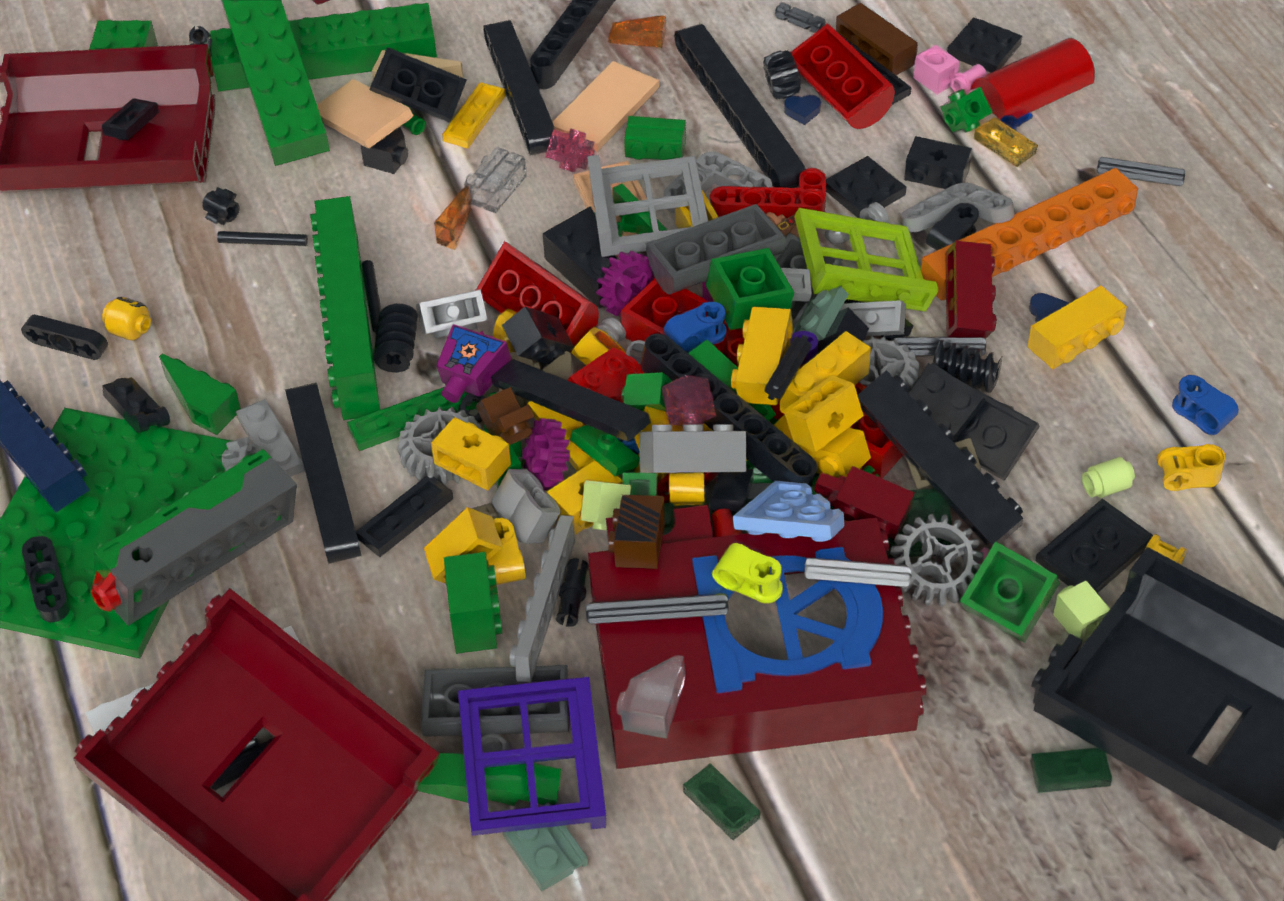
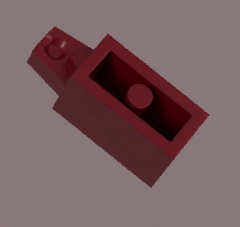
[814,466,915,540]

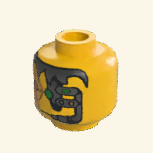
[102,297,151,340]

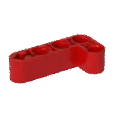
[710,168,826,219]

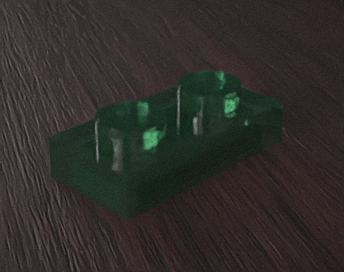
[1030,748,1112,793]
[683,763,761,840]

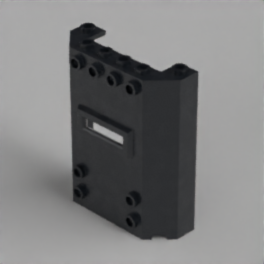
[1034,547,1284,851]

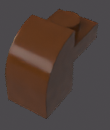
[476,387,534,445]

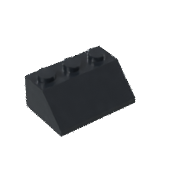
[369,47,467,123]

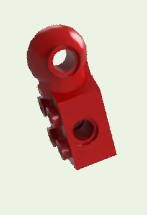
[567,347,644,425]

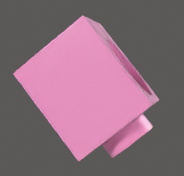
[914,45,960,95]

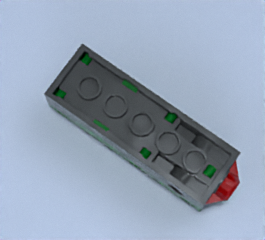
[91,449,297,626]

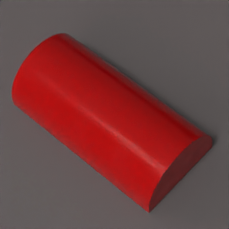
[790,23,894,129]
[971,38,1095,124]
[475,241,599,355]

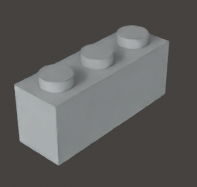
[640,425,746,473]

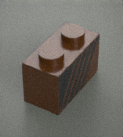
[608,495,665,569]

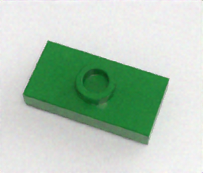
[570,425,640,476]

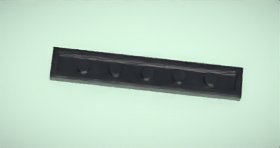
[491,359,651,442]

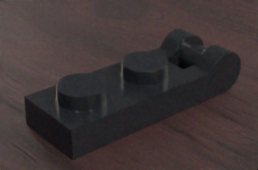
[102,377,170,433]

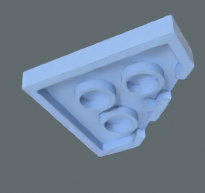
[733,481,844,541]

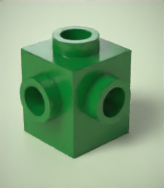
[940,87,993,133]

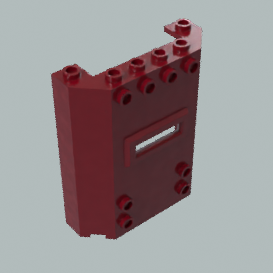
[0,44,216,193]
[73,588,440,901]

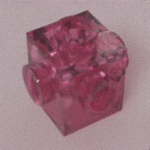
[545,128,595,172]
[662,375,716,426]

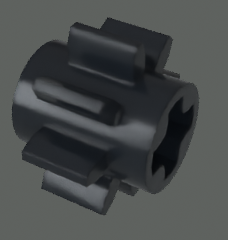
[202,187,240,226]

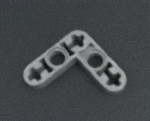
[664,152,772,212]
[902,182,1015,232]

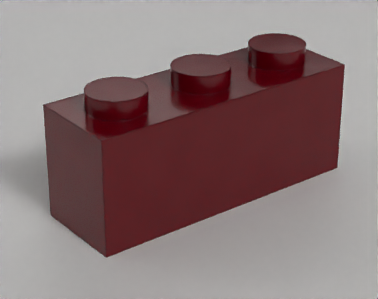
[945,240,997,339]

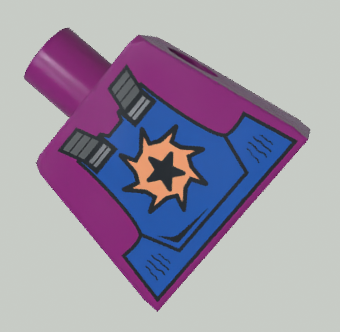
[437,324,512,403]

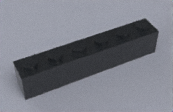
[858,370,1023,549]

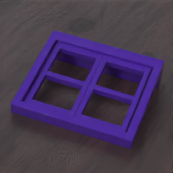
[458,677,606,836]

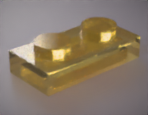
[974,117,1038,167]

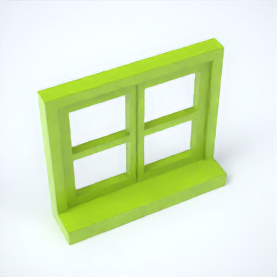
[794,208,939,312]

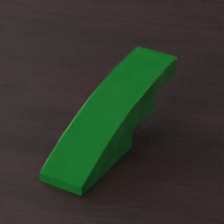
[417,753,562,806]

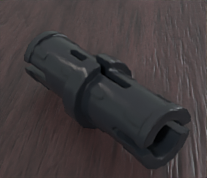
[556,558,589,627]

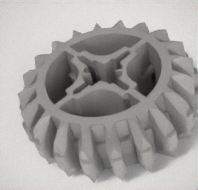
[859,334,920,393]
[398,406,483,486]
[890,514,984,607]

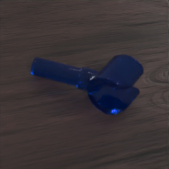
[1000,112,1033,137]

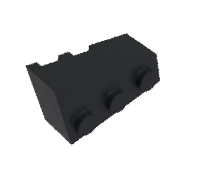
[543,206,618,309]

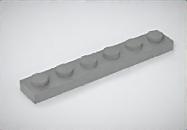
[510,515,575,683]

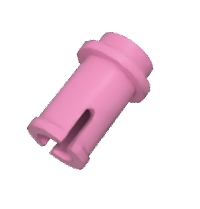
[951,64,987,92]

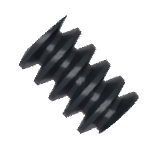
[373,303,418,373]
[933,339,1003,393]

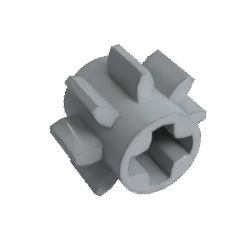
[222,437,261,471]

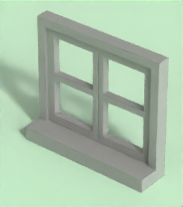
[587,155,708,257]

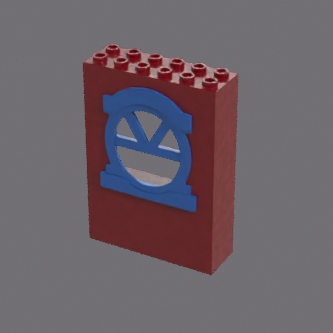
[588,517,927,769]

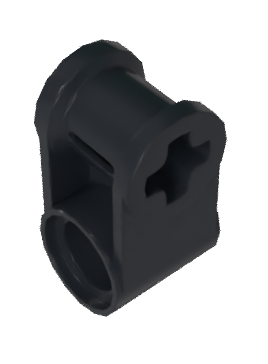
[926,203,979,250]

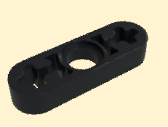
[21,315,108,360]
[22,536,70,622]

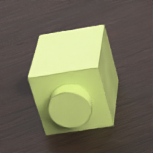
[581,480,631,531]
[1053,581,1110,642]

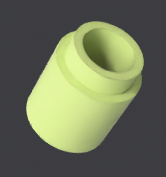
[1082,457,1135,498]

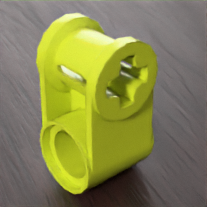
[712,543,783,604]

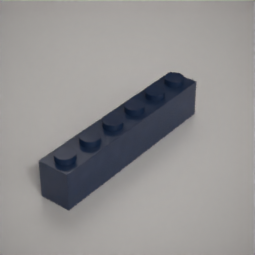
[0,380,89,513]

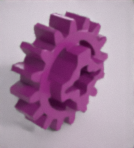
[596,250,655,317]
[522,418,570,490]

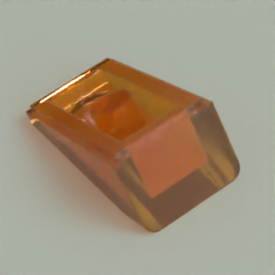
[608,15,666,48]
[434,186,472,250]

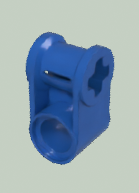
[663,302,727,353]
[1172,375,1239,435]

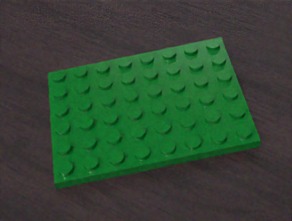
[0,408,231,659]

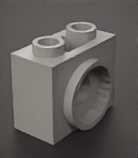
[416,289,487,338]

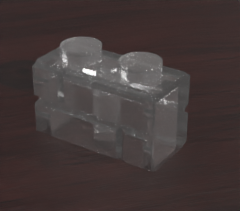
[464,147,527,213]

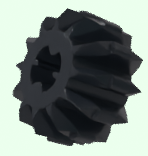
[763,50,801,100]

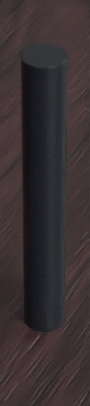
[217,231,308,246]
[362,260,381,333]

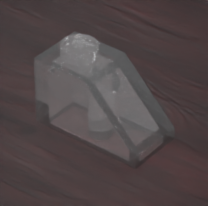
[617,655,686,739]

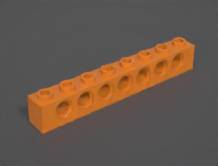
[921,168,1139,301]

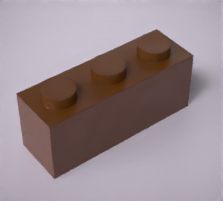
[836,2,918,76]

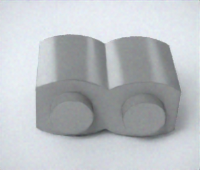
[492,469,560,544]

